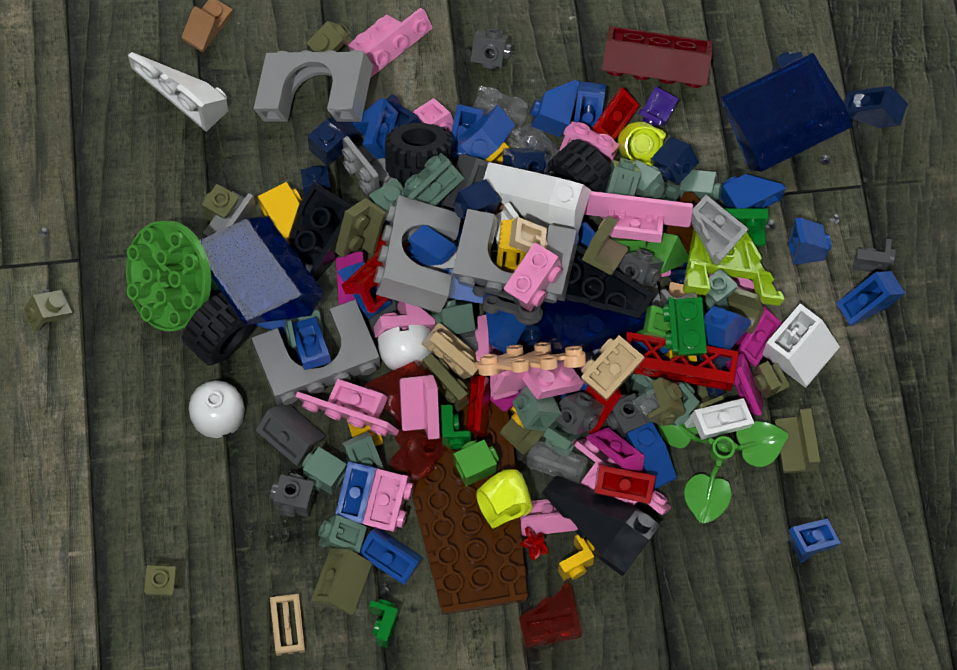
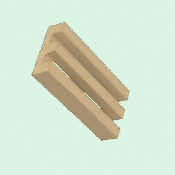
[270,594,305,656]

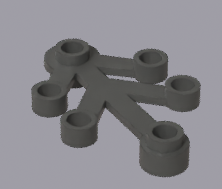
[472,250,546,325]

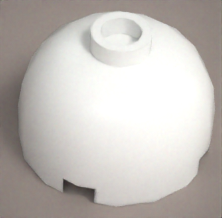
[378,325,431,375]
[188,380,245,438]

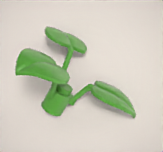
[657,405,788,524]

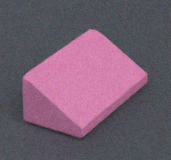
[520,499,578,536]

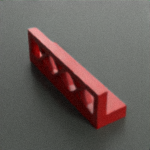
[341,242,411,313]
[626,332,739,391]

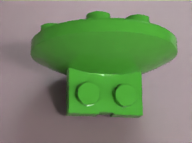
[126,220,220,331]

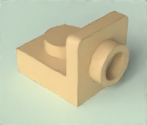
[509,217,548,254]

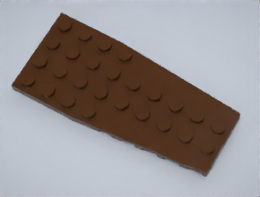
[388,368,528,615]

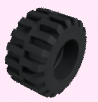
[385,123,453,182]
[547,139,612,193]
[182,291,256,366]

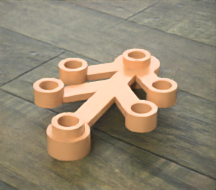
[475,342,586,376]

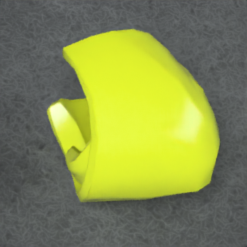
[617,122,666,166]
[476,469,533,529]

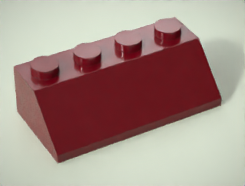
[602,26,712,88]

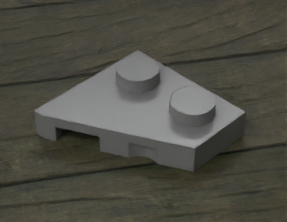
[691,195,748,266]

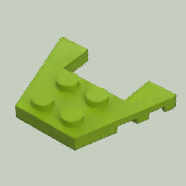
[683,229,785,306]

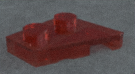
[364,361,437,422]
[519,583,582,648]

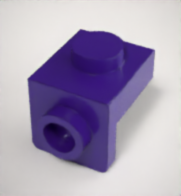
[638,86,680,128]

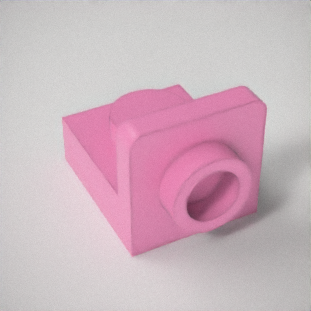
[413,98,454,134]

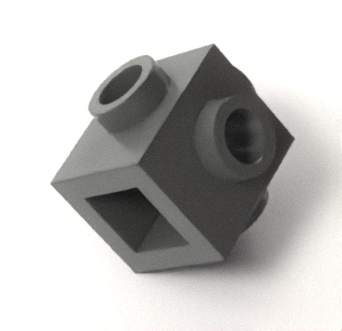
[470,28,512,69]
[618,249,664,289]
[556,390,605,435]
[606,393,649,440]
[270,473,315,517]

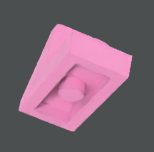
[374,301,435,337]

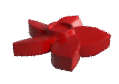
[520,527,548,561]

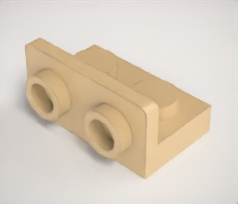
[421,323,478,380]
[581,335,645,401]

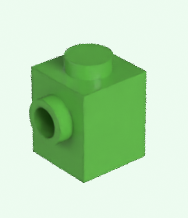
[453,440,499,487]

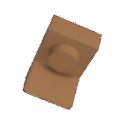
[181,0,233,52]

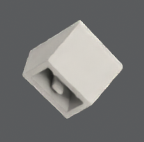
[762,304,840,388]

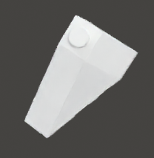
[128,52,228,132]
[483,162,591,234]

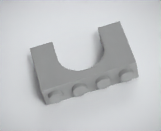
[254,50,373,122]
[374,195,461,313]
[452,209,579,303]
[252,300,380,405]

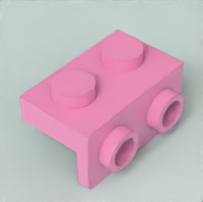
[559,121,620,165]
[504,243,562,312]
[363,469,414,533]

